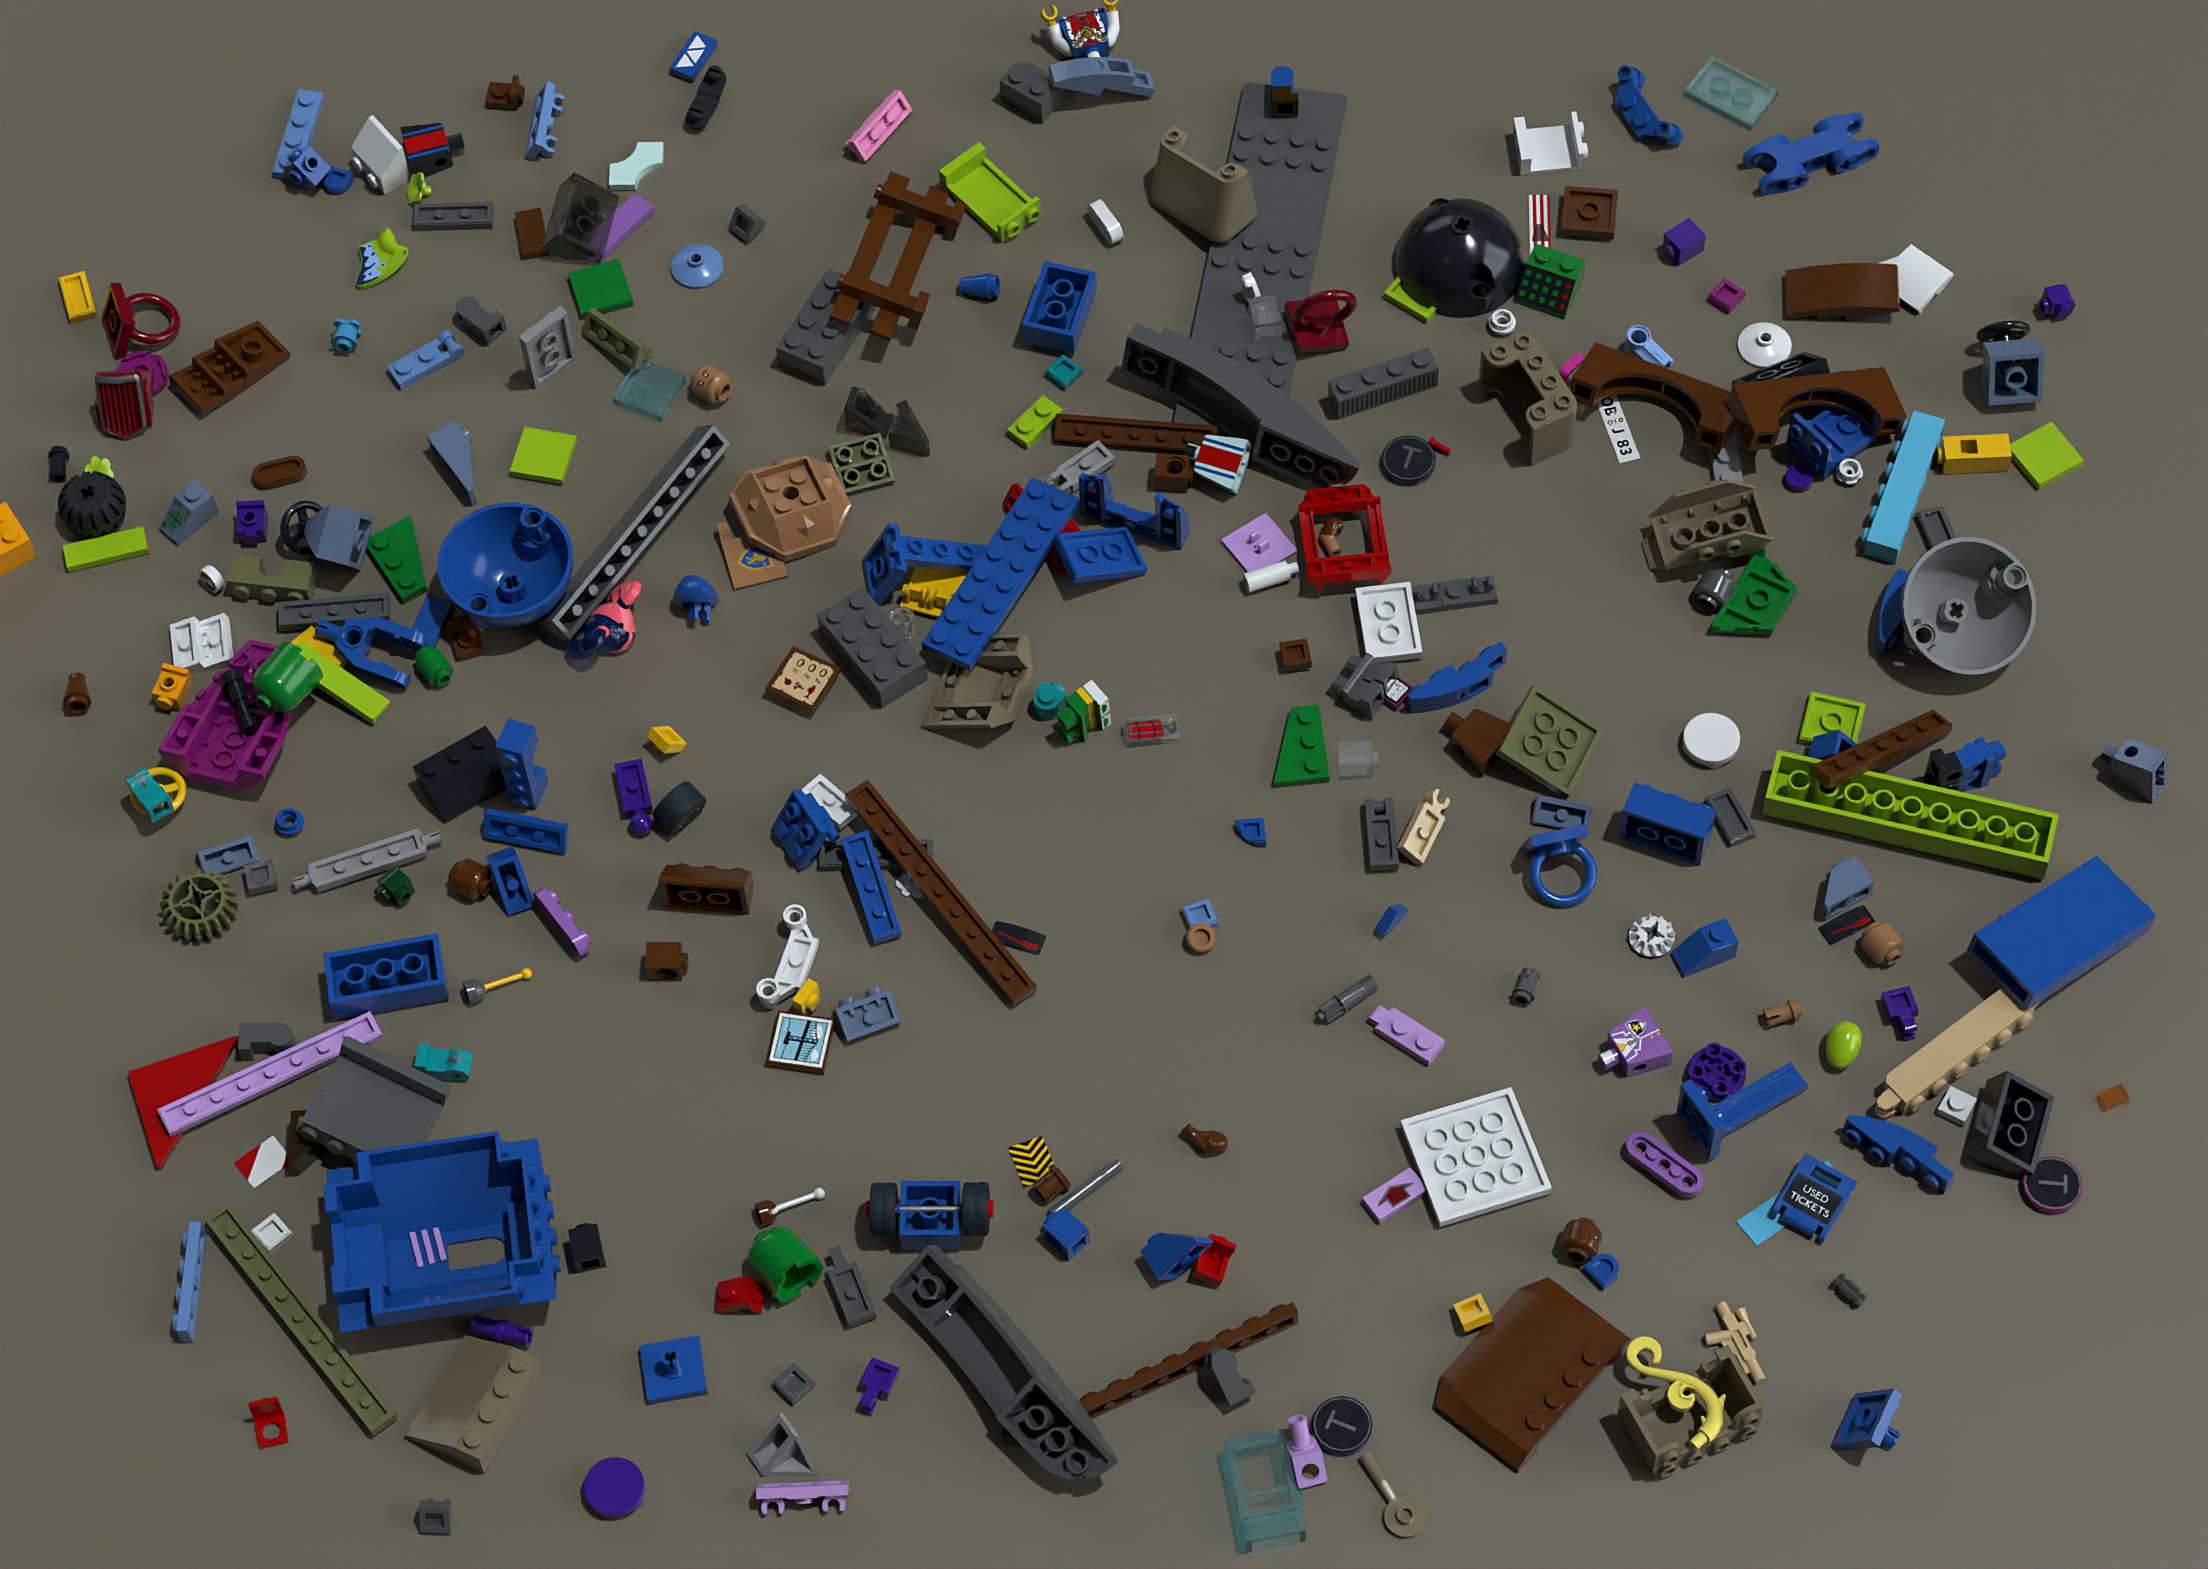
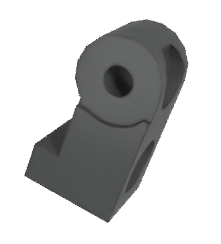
[456,296,507,346]
[238,1023,296,1061]
[1205,1346,1257,1406]

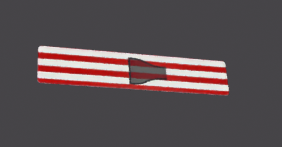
[1528,195,1551,254]

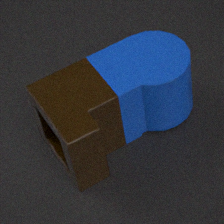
[1271,66,1299,117]

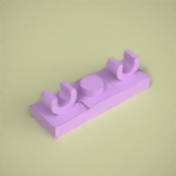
[756,1480,850,1514]

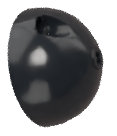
[1394,198,1525,317]

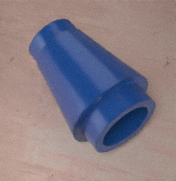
[959,272,1000,299]

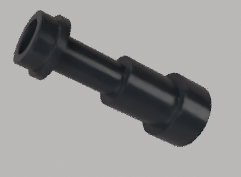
[220,669,259,732]

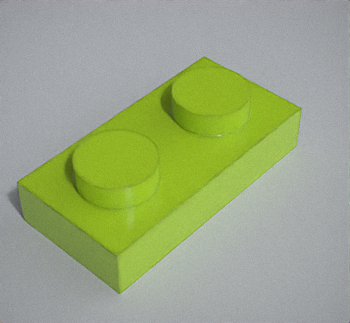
[1007,395,1063,450]

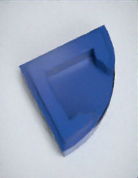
[1235,818,1266,847]
[1376,904,1409,936]

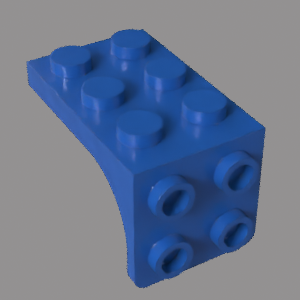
[1786,407,1880,479]

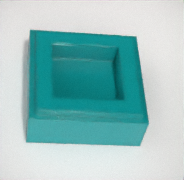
[1045,354,1083,390]

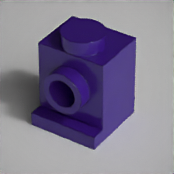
[236,500,268,545]

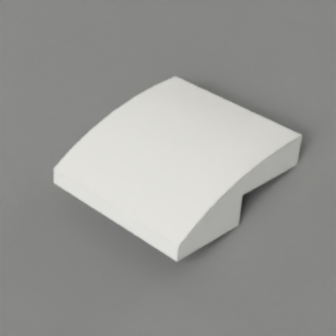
[1891,244,1954,314]
[170,613,233,673]

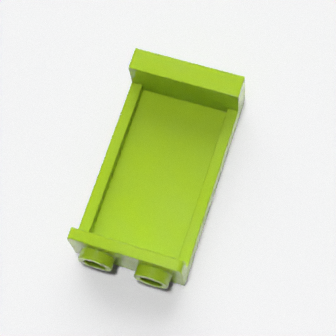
[939,142,1042,243]

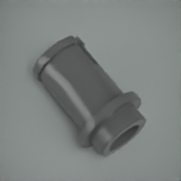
[1512,967,1540,1006]

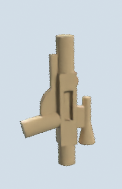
[1704,1301,1766,1384]

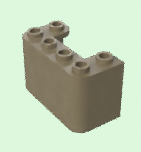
[1479,332,1577,466]
[1618,1345,1764,1477]

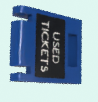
[1770,1153,1858,1243]

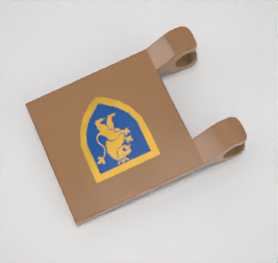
[717,522,788,591]

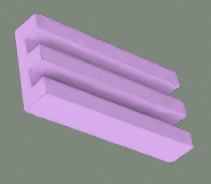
[409,1227,447,1269]

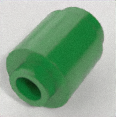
[415,645,453,686]

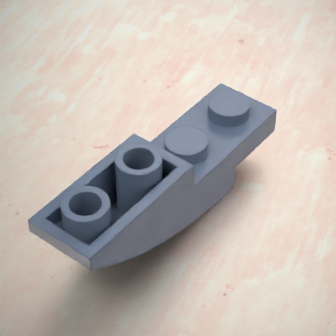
[1048,57,1155,97]

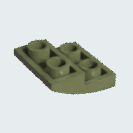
[828,433,895,494]

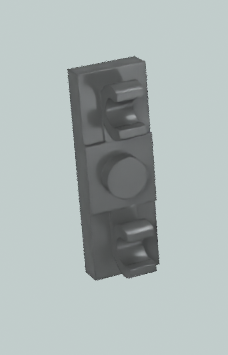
[1411,575,1498,615]

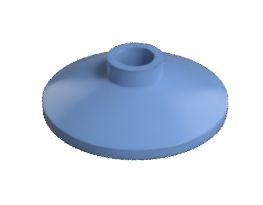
[671,244,724,289]

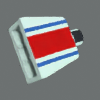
[1184,435,1253,494]

